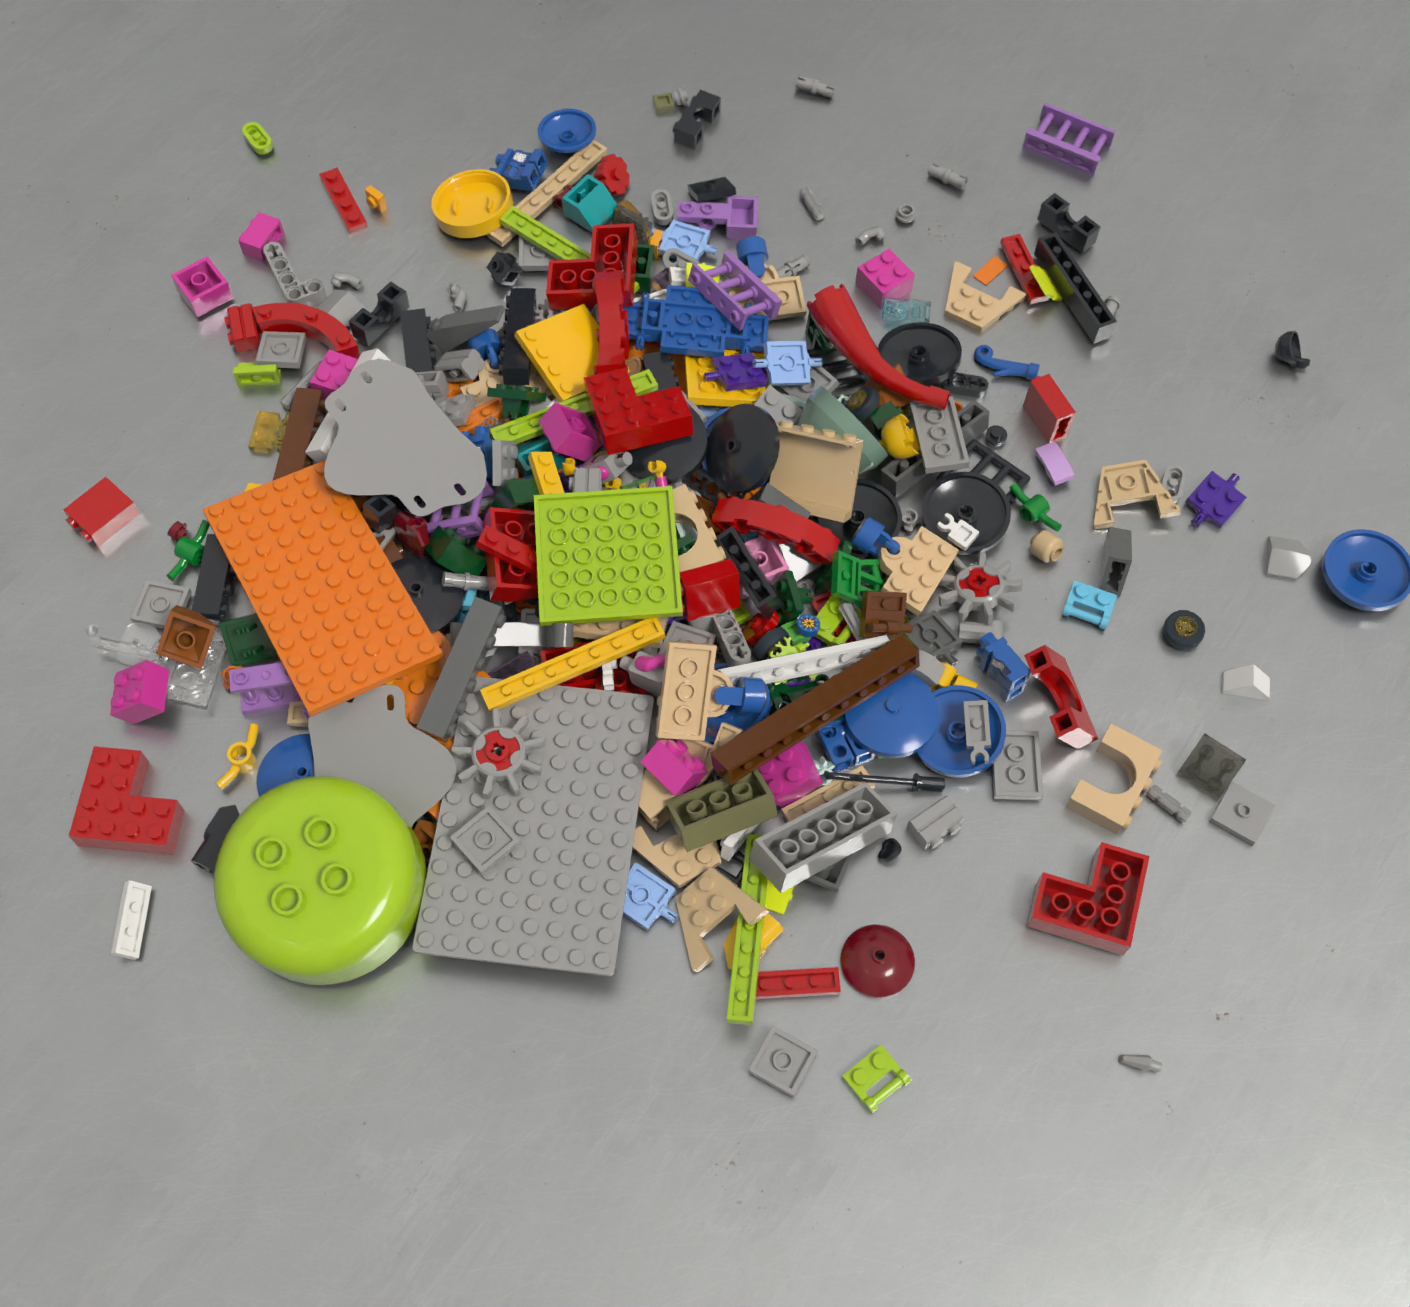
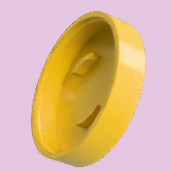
[431,169,513,238]

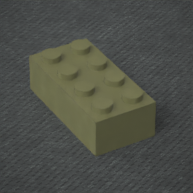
[665,769,778,852]

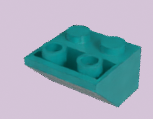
[562,174,617,232]
[515,434,566,477]

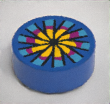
[796,614,820,637]

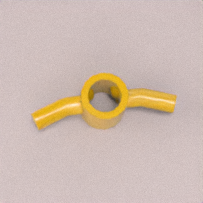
[216,724,259,789]

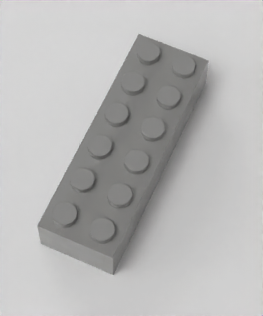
[750,782,897,893]

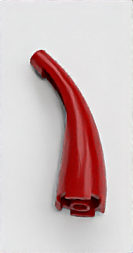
[807,284,950,410]

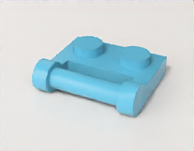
[1062,580,1117,630]

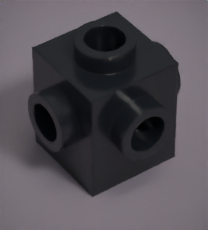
[486,252,523,286]

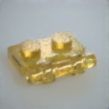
[248,411,290,453]

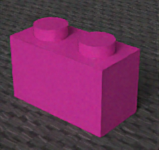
[238,212,284,262]

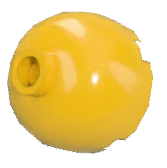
[879,414,920,459]

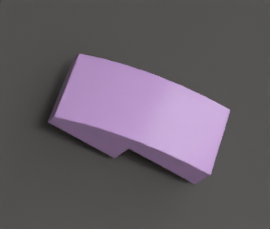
[1035,441,1075,485]

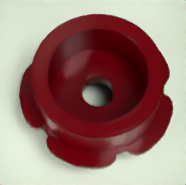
[167,521,188,542]

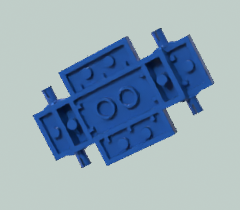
[623,285,769,358]

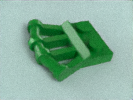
[831,551,884,610]

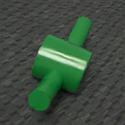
[1009,482,1062,532]
[166,519,210,581]

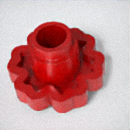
[594,154,630,196]
[741,611,780,647]

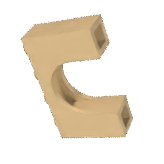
[673,484,726,572]
[1066,723,1163,835]

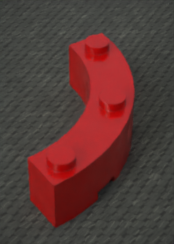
[592,270,629,374]
[252,303,360,359]
[711,496,840,564]

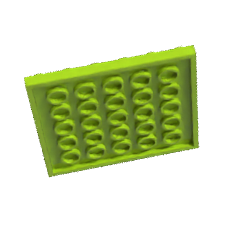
[534,486,683,626]

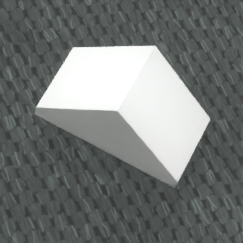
[1222,664,1270,700]

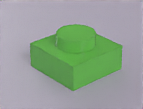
[780,619,811,646]

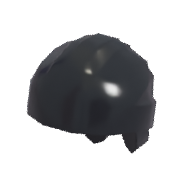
[1275,331,1310,369]

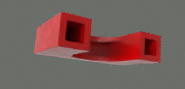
[1024,645,1098,749]

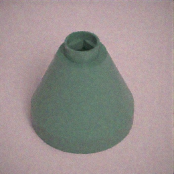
[797,386,888,475]

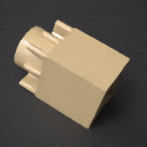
[639,767,679,831]

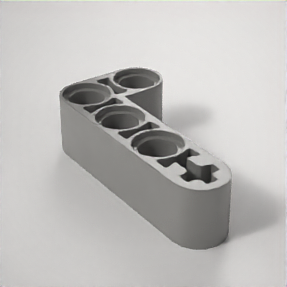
[263,242,327,308]
[687,610,751,667]

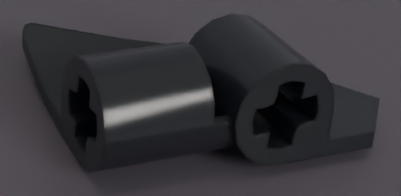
[191,805,240,872]

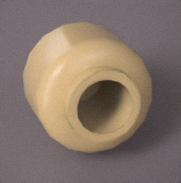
[1030,530,1064,563]

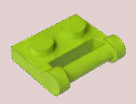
[815,595,861,646]
[841,1044,911,1114]

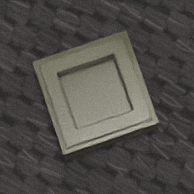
[652,92,675,114]

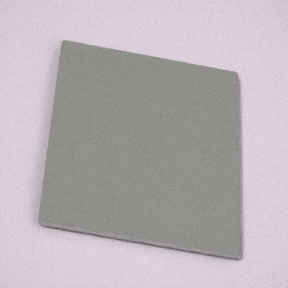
[412,676,654,976]

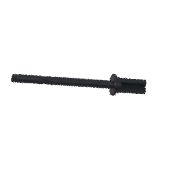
[826,772,945,792]

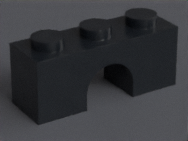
[672,89,721,150]
[1037,193,1101,253]
[349,281,410,347]
[363,495,424,534]

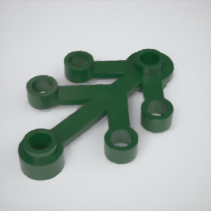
[767,674,844,721]

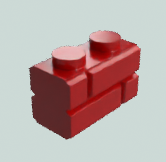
[224,303,261,353]

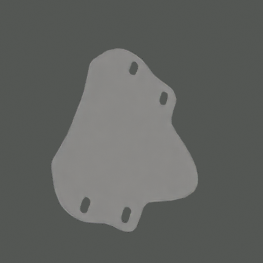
[324,359,487,517]
[308,685,457,828]

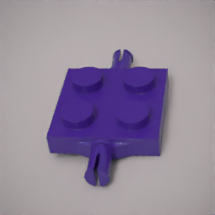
[704,353,767,392]
[1185,471,1247,529]

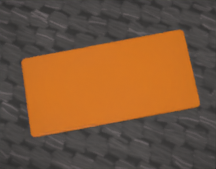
[973,256,1008,285]

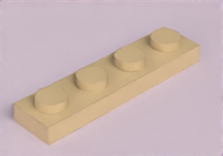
[781,765,875,823]

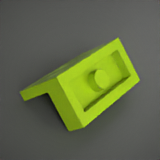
[233,362,281,386]

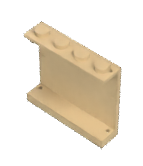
[769,420,864,523]

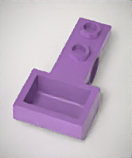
[677,196,758,239]

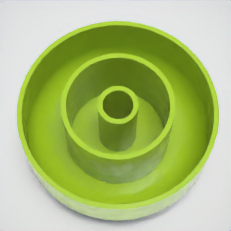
[214,776,427,985]

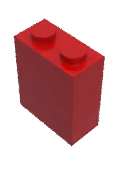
[1023,374,1076,444]
[63,477,140,547]
[679,559,740,622]

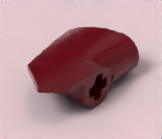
[394,511,430,557]

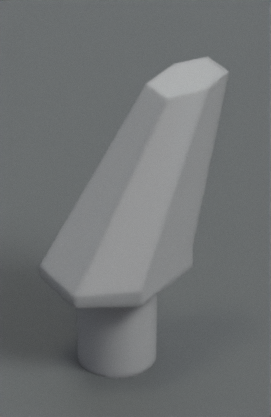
[1118,1055,1162,1073]

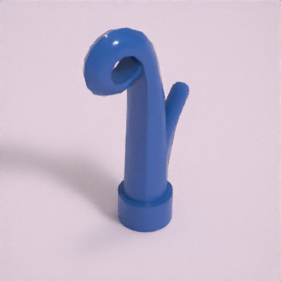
[974,345,1040,380]

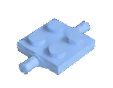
[651,220,718,261]
[752,341,822,386]
[623,862,678,931]

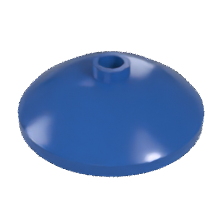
[538,109,596,153]

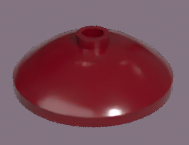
[840,924,915,999]

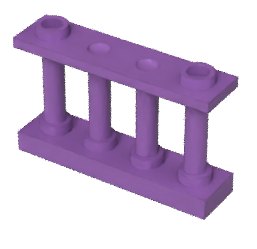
[1023,103,1116,176]
[688,251,782,330]
[413,481,495,539]
[229,662,301,715]

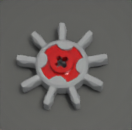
[938,551,1023,624]
[452,708,545,799]

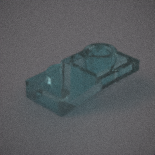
[882,298,931,323]

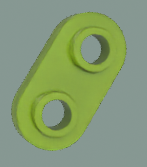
[242,122,273,154]

